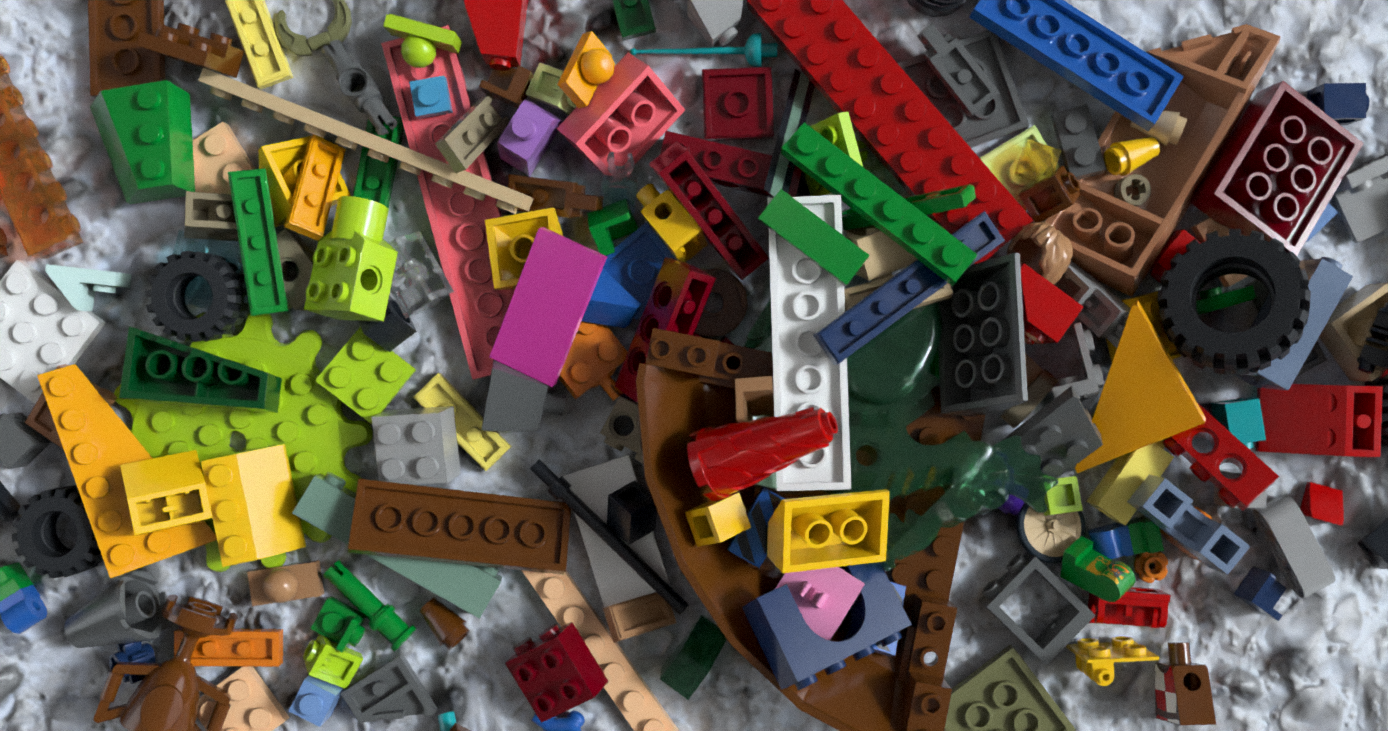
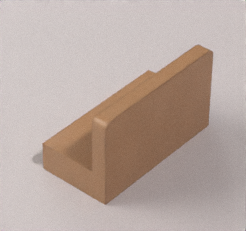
[735,376,774,422]

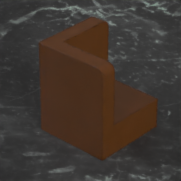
[479,65,534,109]

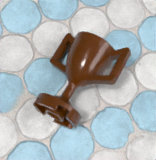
[93,594,238,731]

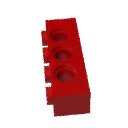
[1162,403,1279,511]

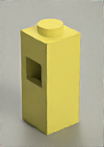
[1086,440,1174,526]

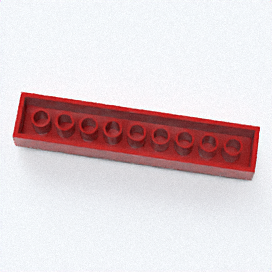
[746,0,1033,264]

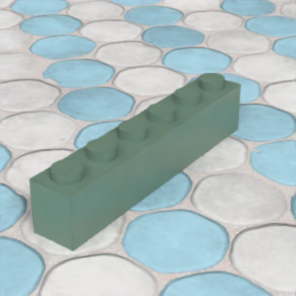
[292,472,502,619]

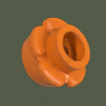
[1134,552,1168,583]

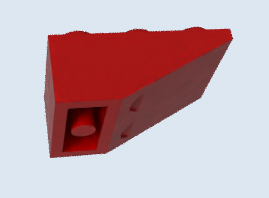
[1255,384,1383,457]

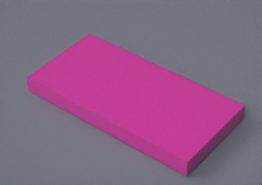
[489,227,607,387]

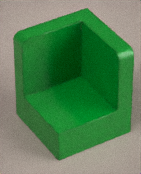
[587,199,638,256]

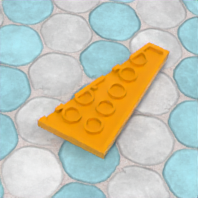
[37,364,217,579]

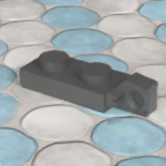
[917,23,1000,117]

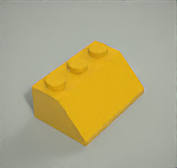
[201,444,306,567]
[767,489,889,573]

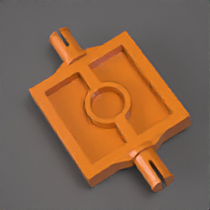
[558,321,628,402]

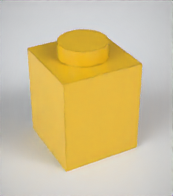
[685,493,751,547]

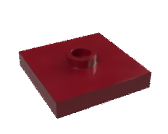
[702,67,774,141]

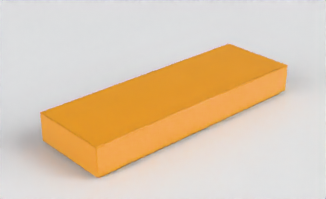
[284,134,346,241]

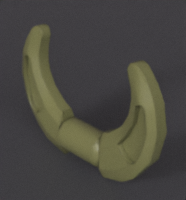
[275,0,352,56]

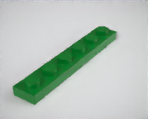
[781,122,978,286]

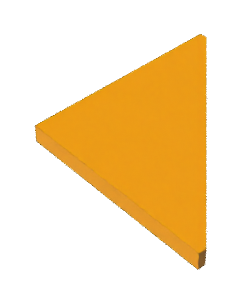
[1075,300,1206,473]

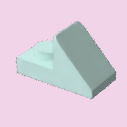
[45,264,132,311]

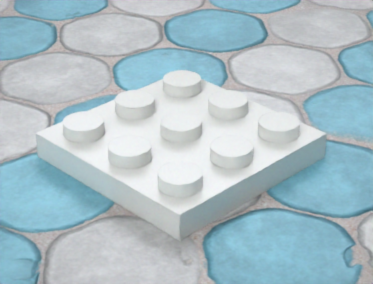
[0,259,106,404]

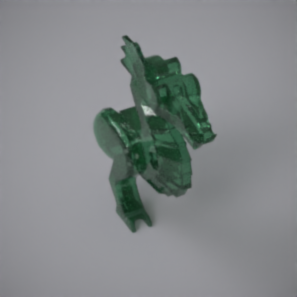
[744,298,1058,571]

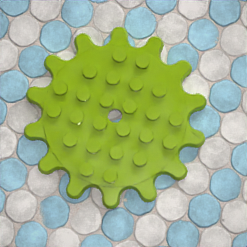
[114,312,373,572]

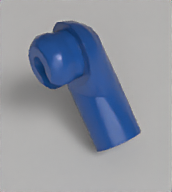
[531,710,585,731]

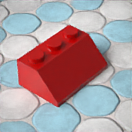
[1020,263,1084,345]

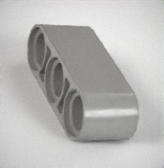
[1252,494,1336,598]

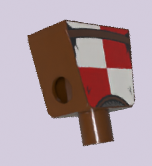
[1154,642,1216,725]

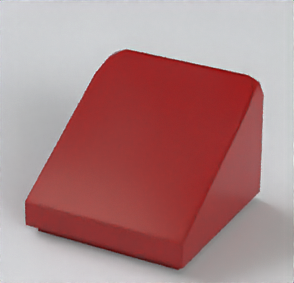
[1300,481,1344,526]

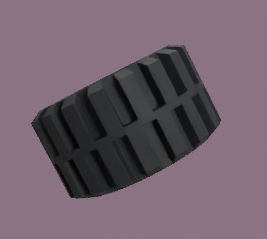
[145,251,249,341]
[12,485,104,578]

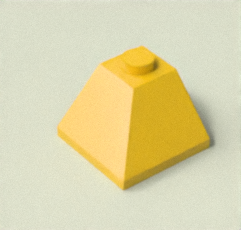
[258,135,351,227]
[485,208,563,290]

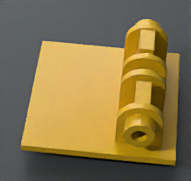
[1066,636,1159,686]

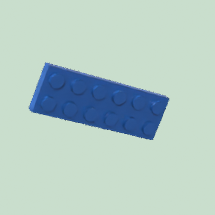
[969,0,1184,131]

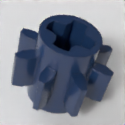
[109,642,156,684]

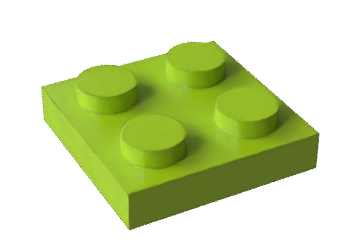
[315,327,416,425]

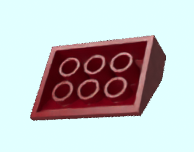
[1190,81,1364,256]

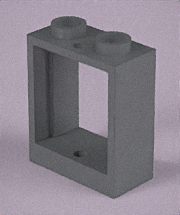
[979,551,1096,665]

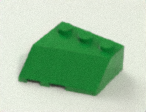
[90,80,195,204]

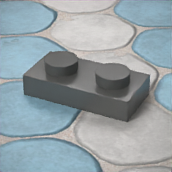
[1051,105,1106,180]

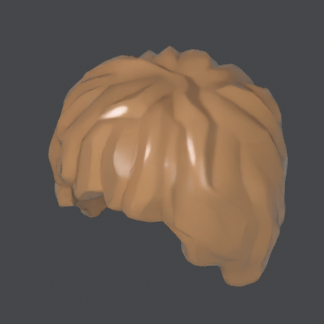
[1007,222,1073,284]

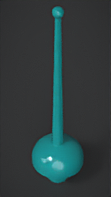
[630,32,778,67]

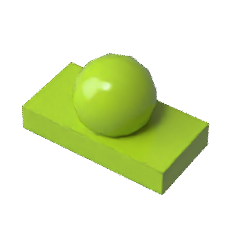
[383,13,462,68]

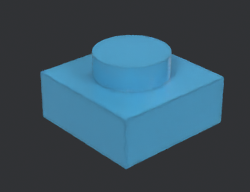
[409,76,453,119]

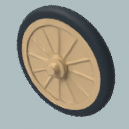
[1016,491,1086,563]

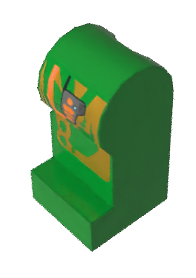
[1060,536,1135,602]

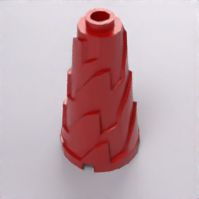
[687,407,838,502]

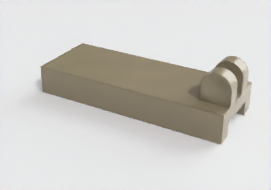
[435,93,510,174]

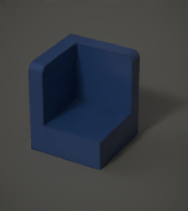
[1233,566,1287,621]

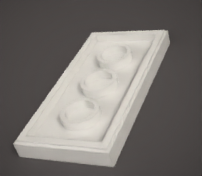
[563,455,671,608]

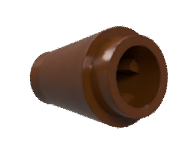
[419,597,470,650]

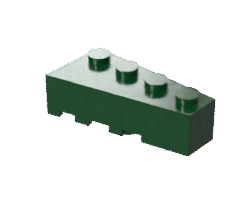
[119,326,282,413]

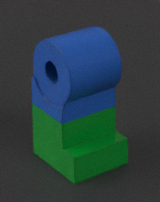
[1088,516,1164,559]
[0,562,47,634]

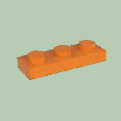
[174,629,283,667]

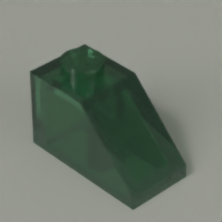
[660,614,727,700]

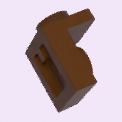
[1018,166,1080,223]

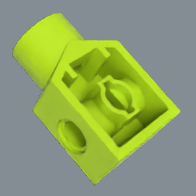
[304,196,398,322]

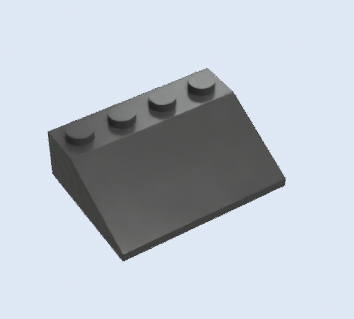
[936,253,1028,416]

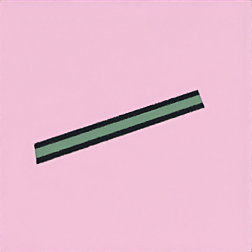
[764,68,815,197]

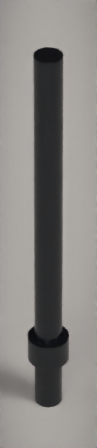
[530,459,689,615]

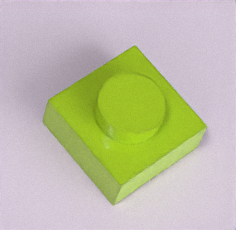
[1038,476,1083,516]

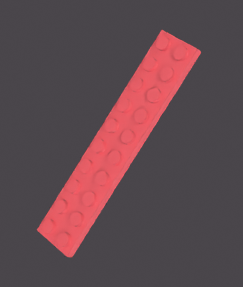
[381,25,515,380]

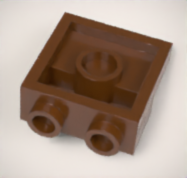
[137,23,244,78]

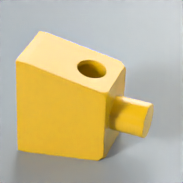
[636,183,708,263]

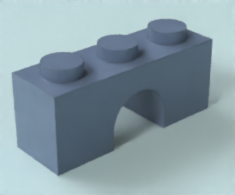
[1127,474,1250,575]

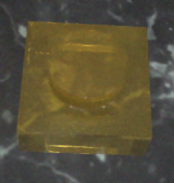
[1014,139,1061,182]

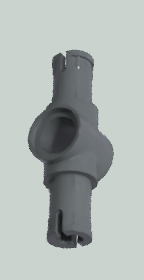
[321,40,397,135]

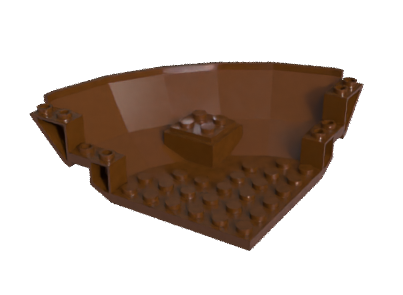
[636,328,986,731]

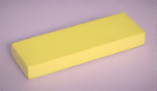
[225,0,294,90]
[414,373,512,471]

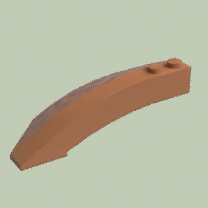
[1045,24,1281,297]

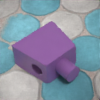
[497,100,563,176]

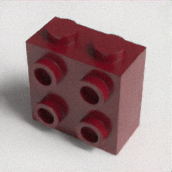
[505,622,608,723]

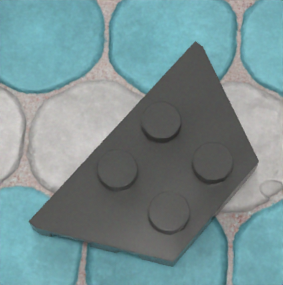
[977,386,1103,480]

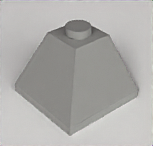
[687,0,743,48]

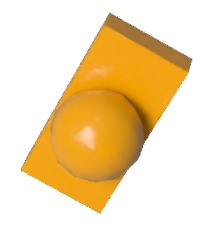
[557,31,615,109]

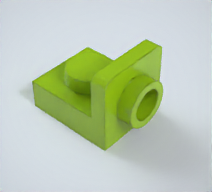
[303,634,363,689]

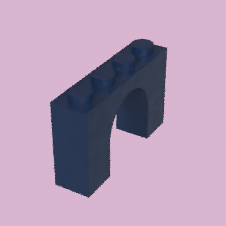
[742,562,912,690]

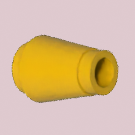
[1104,137,1160,176]

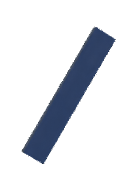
[813,211,1005,365]

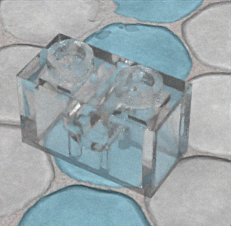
[389,231,454,318]

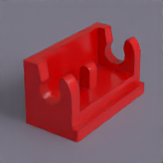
[1088,587,1171,628]

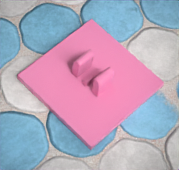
[775,567,865,641]

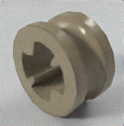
[1114,174,1151,206]

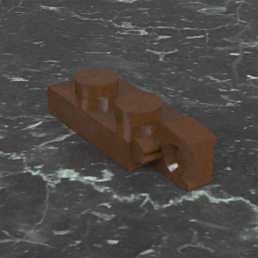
[508,174,604,218]

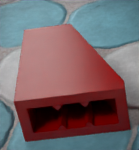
[463,0,528,71]

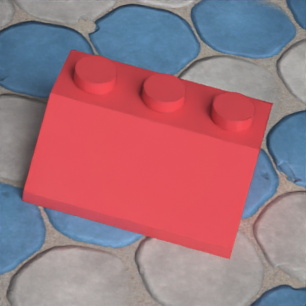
[557,53,685,185]

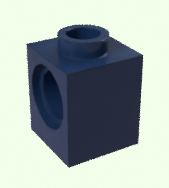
[1307,83,1370,125]

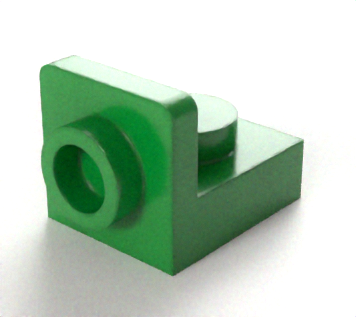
[311,596,366,653]

